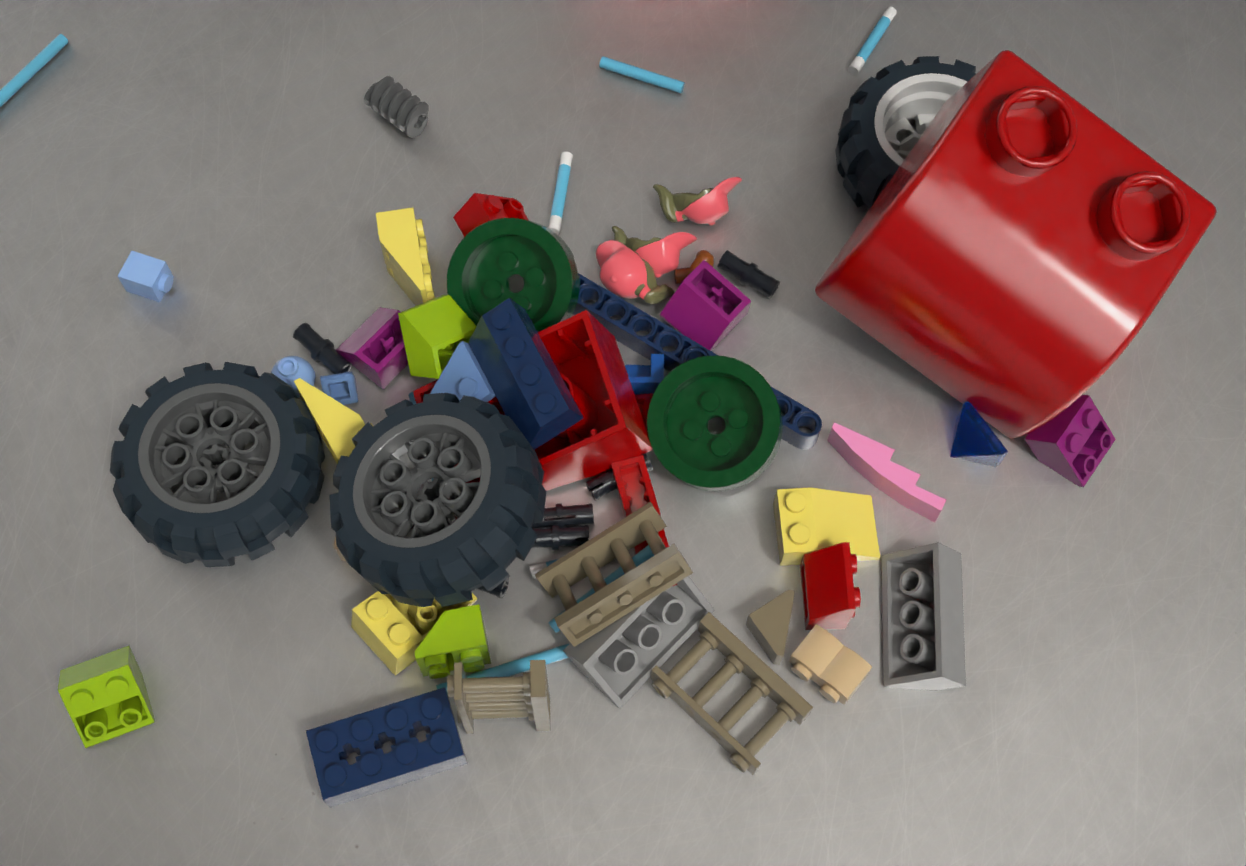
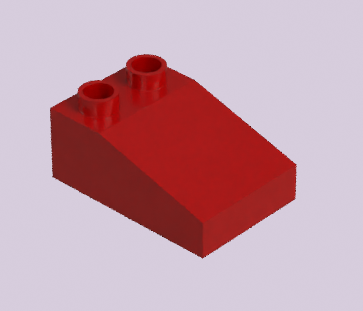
[413,310,653,491]

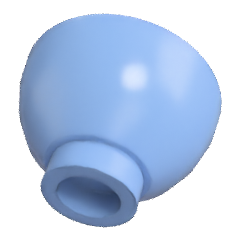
[271,356,316,398]

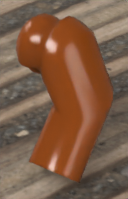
[674,250,714,284]

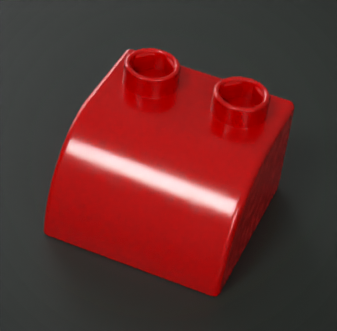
[815,50,1217,439]

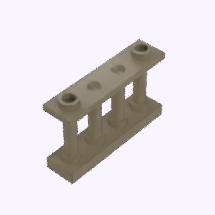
[535,502,693,647]
[651,612,813,775]
[447,660,551,734]

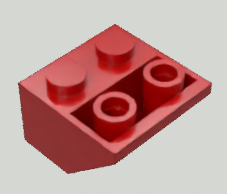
[453,193,529,237]
[800,542,861,630]

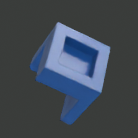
[625,354,664,395]

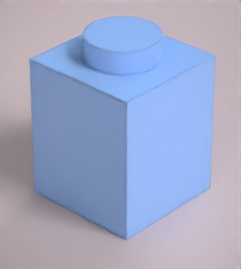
[118,251,174,302]

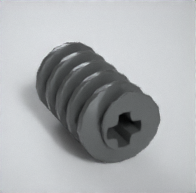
[364,76,429,138]

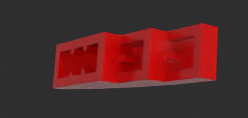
[611,455,677,587]

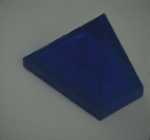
[950,401,1008,467]

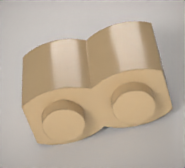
[789,624,872,705]

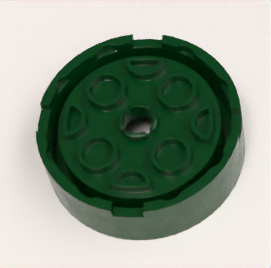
[446,218,580,332]
[647,355,783,492]

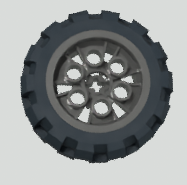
[110,362,325,567]
[329,393,547,607]

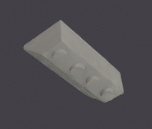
[882,542,966,691]
[563,576,715,709]

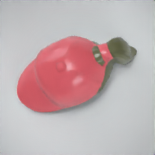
[653,177,742,226]
[612,226,697,278]
[596,240,675,304]

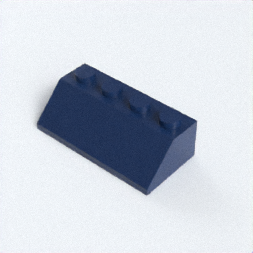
[468,298,584,450]

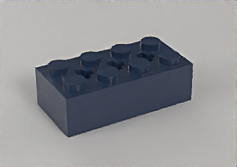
[306,687,468,808]

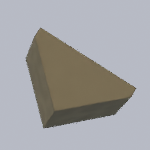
[746,589,795,665]

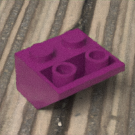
[660,260,751,351]
[336,307,408,389]
[1025,395,1116,487]

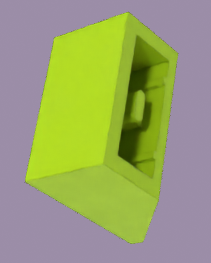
[398,294,476,379]
[415,604,491,679]
[58,646,155,748]

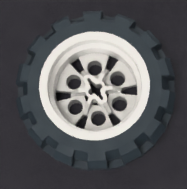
[835,56,976,211]

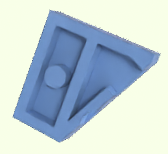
[430,341,495,402]

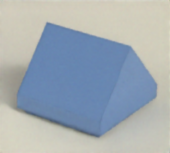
[320,372,358,405]

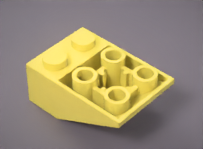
[376,207,435,306]
[351,591,477,676]

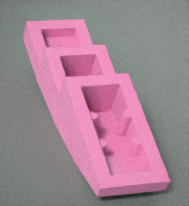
[827,422,946,522]

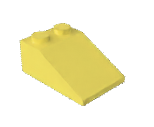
[294,378,373,464]
[773,487,880,566]

